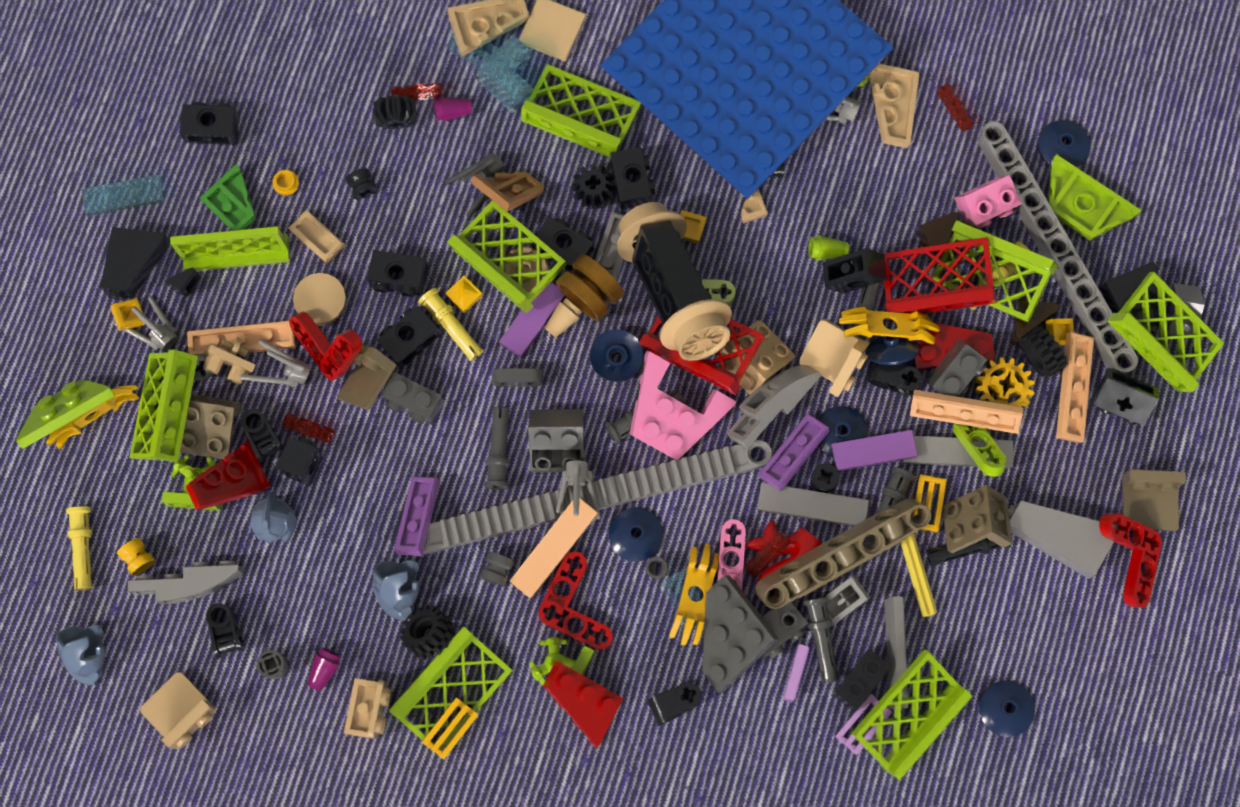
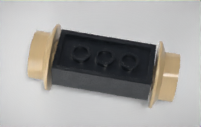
[617,202,732,361]

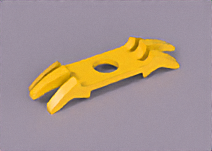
[839,307,940,345]
[46,385,140,450]
[669,544,719,646]

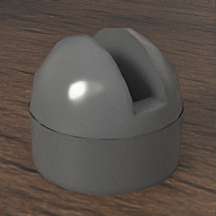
[646,557,669,580]

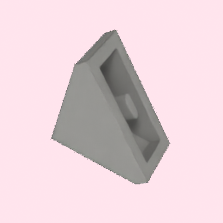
[1167,283,1205,339]
[825,575,870,626]

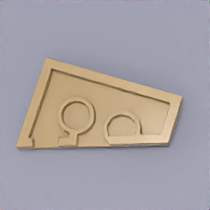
[447,0,529,57]
[869,63,919,148]

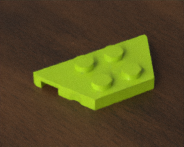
[1047,154,1142,241]
[16,379,115,449]

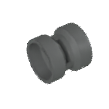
[479,552,514,587]
[256,650,289,680]

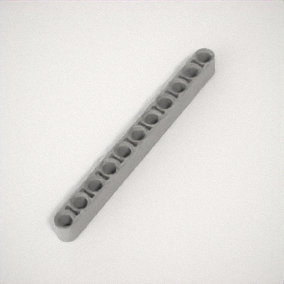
[978,121,1138,375]

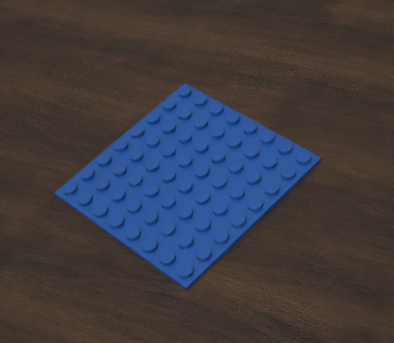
[600,0,893,200]

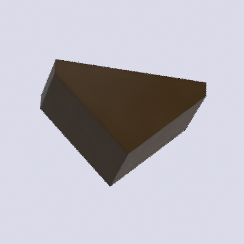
[917,212,959,268]
[1011,299,1060,346]

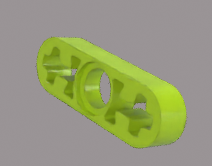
[952,423,1007,477]

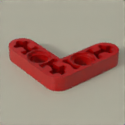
[289,311,363,381]
[1099,513,1162,608]
[538,551,613,650]

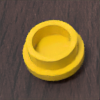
[273,170,299,196]

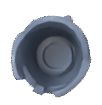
[250,492,297,544]
[373,560,420,620]
[56,624,106,686]

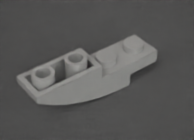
[726,365,821,448]
[128,561,244,605]

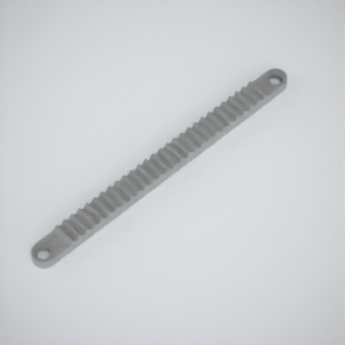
[423,440,772,555]

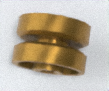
[556,254,624,322]

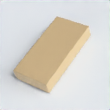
[289,210,345,264]

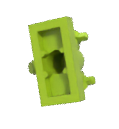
[162,455,222,511]
[529,637,595,685]

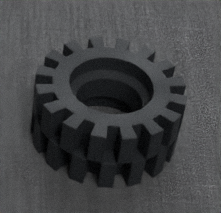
[1019,326,1067,378]
[400,605,454,659]

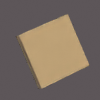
[519,0,586,62]

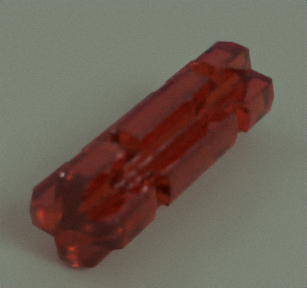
[391,83,442,100]
[937,84,974,132]
[282,413,335,443]
[745,532,790,576]

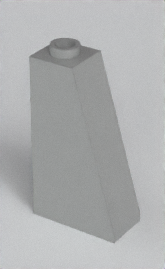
[1008,501,1118,579]

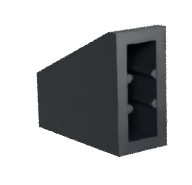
[100,227,170,300]
[1100,261,1159,334]

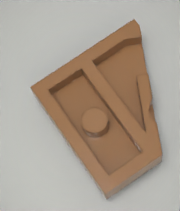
[471,172,545,212]

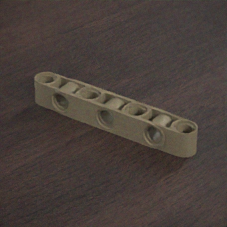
[755,498,931,609]

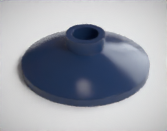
[1038,120,1090,167]
[590,329,643,382]
[865,336,919,365]
[818,406,868,458]
[609,508,663,562]
[979,681,1035,737]

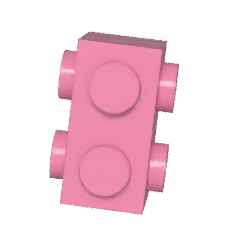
[954,175,1021,229]

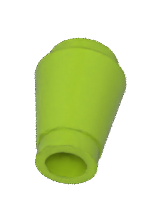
[808,235,849,261]

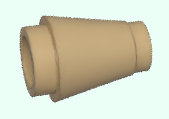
[544,298,582,338]

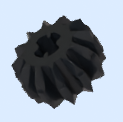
[372,95,417,130]
[571,163,616,210]

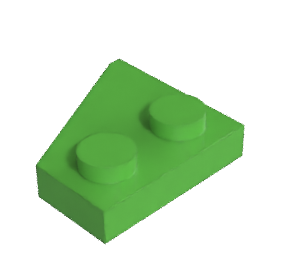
[200,164,256,231]

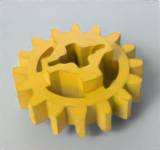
[975,357,1035,407]

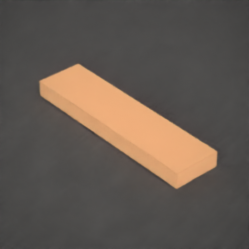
[187,321,296,354]
[1056,332,1094,443]
[910,390,1023,434]
[510,497,599,598]

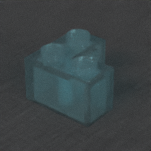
[475,34,533,114]

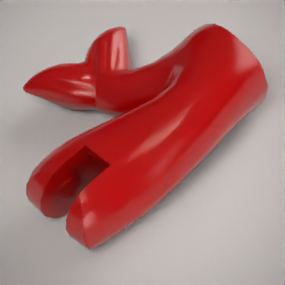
[746,520,822,593]

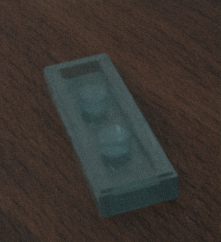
[82,175,165,216]

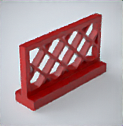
[883,237,997,314]
[639,315,765,396]

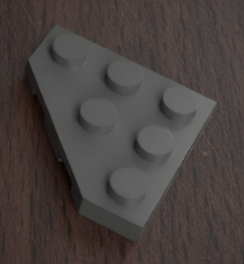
[702,575,779,693]

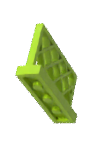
[521,64,641,157]
[447,200,567,314]
[932,220,1058,322]
[170,226,290,271]
[1107,272,1224,392]
[129,350,198,462]
[389,626,513,750]
[851,649,972,780]

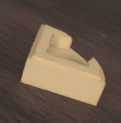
[741,189,768,224]

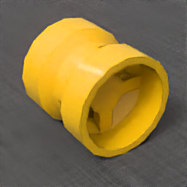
[117,538,155,576]

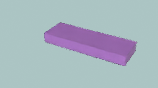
[499,282,566,358]
[758,413,830,492]
[831,430,917,471]
[394,476,440,556]

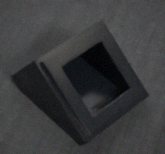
[165,267,201,298]

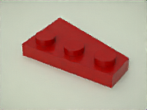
[913,322,996,370]
[186,440,271,511]
[543,661,623,748]

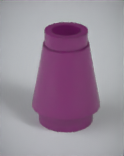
[433,97,472,123]
[307,648,341,691]

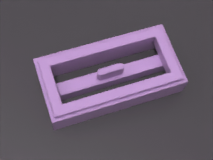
[782,644,809,702]
[835,694,892,755]

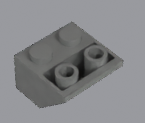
[528,409,584,472]

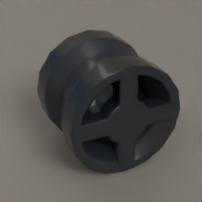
[345,168,378,200]
[810,463,839,493]

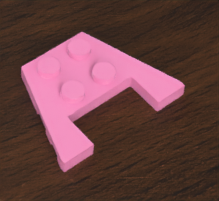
[630,351,736,460]

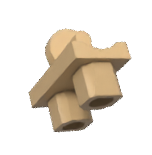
[203,337,255,385]

